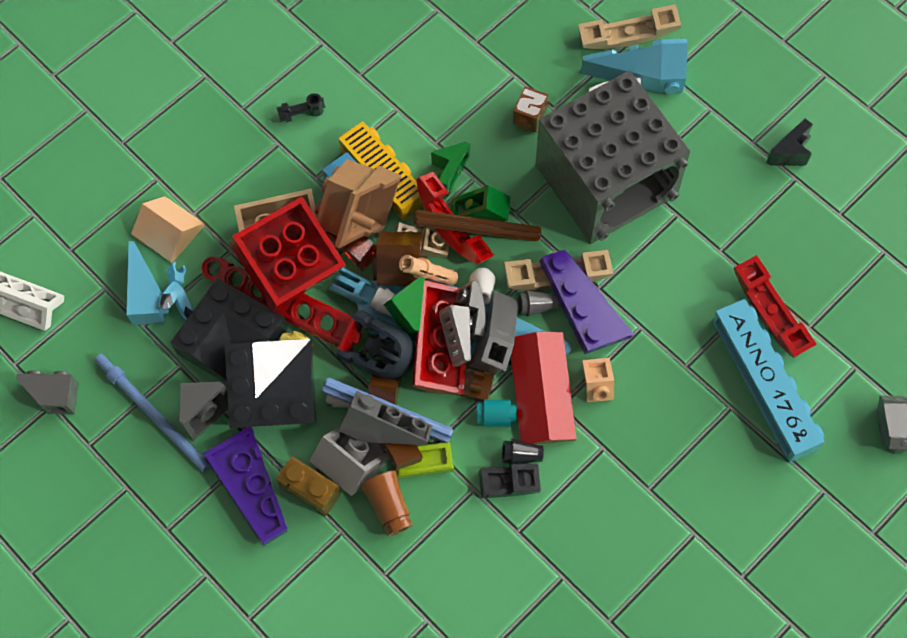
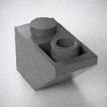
[16,370,79,414]

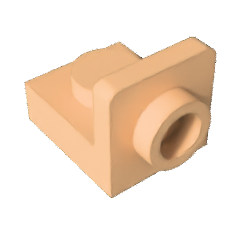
[582,358,614,402]

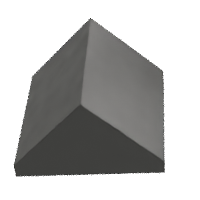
[179,382,228,441]

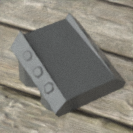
[877,395,907,454]

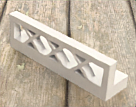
[0,272,64,331]

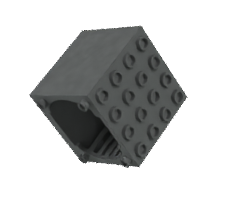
[535,70,690,244]

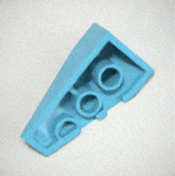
[581,39,687,94]

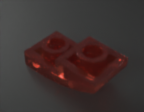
[326,231,376,271]

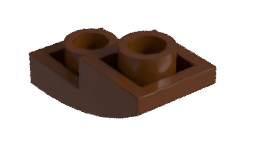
[378,443,423,470]

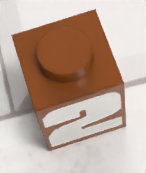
[513,86,548,132]

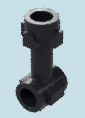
[277,93,325,123]

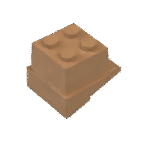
[315,159,402,248]

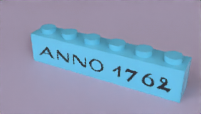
[712,299,825,463]

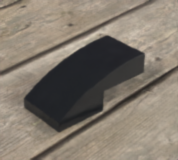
[479,464,541,498]

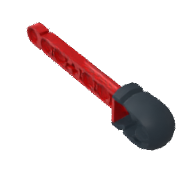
[201,256,415,379]

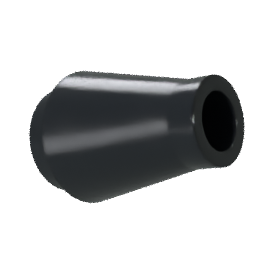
[502,438,544,466]

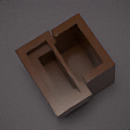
[373,231,427,286]

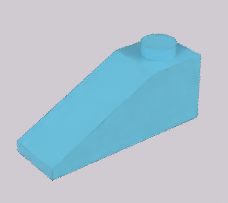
[127,241,169,325]

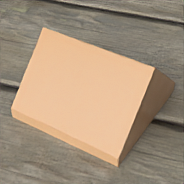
[131,196,205,264]

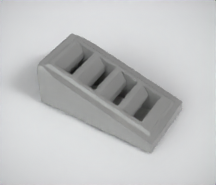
[439,305,471,367]

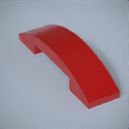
[416,172,494,265]
[734,255,817,359]

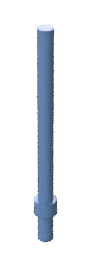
[94,354,210,472]

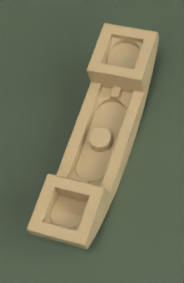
[578,4,681,49]
[504,250,613,290]

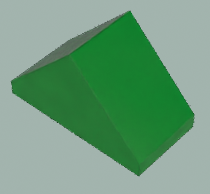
[383,277,425,336]

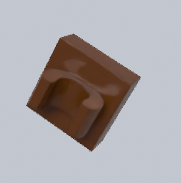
[461,369,494,402]

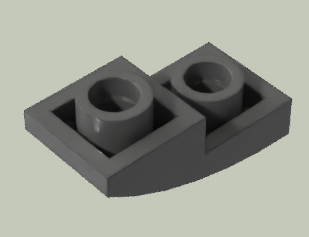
[456,280,485,344]

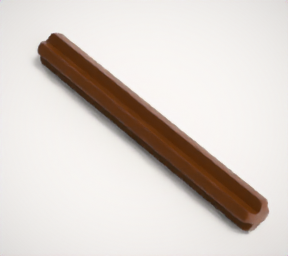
[414,210,541,241]

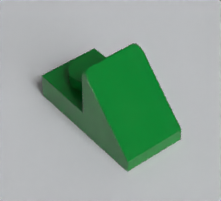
[431,141,470,197]

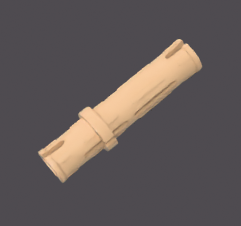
[399,255,458,286]

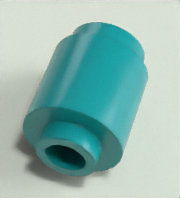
[477,400,516,427]

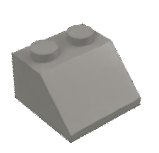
[310,427,390,496]

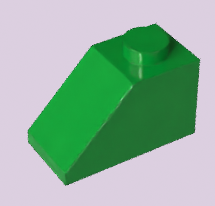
[451,185,510,222]

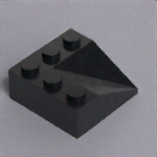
[170,278,288,383]
[225,339,317,428]

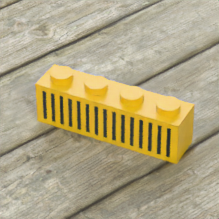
[338,121,423,221]

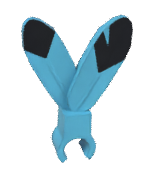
[158,262,193,320]

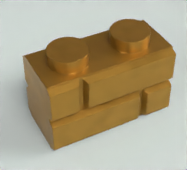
[276,456,341,516]

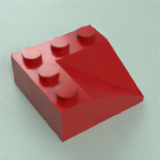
[229,196,346,313]

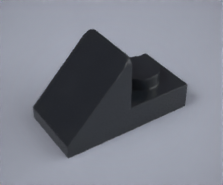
[767,118,813,166]

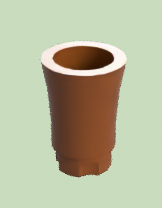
[360,470,413,537]

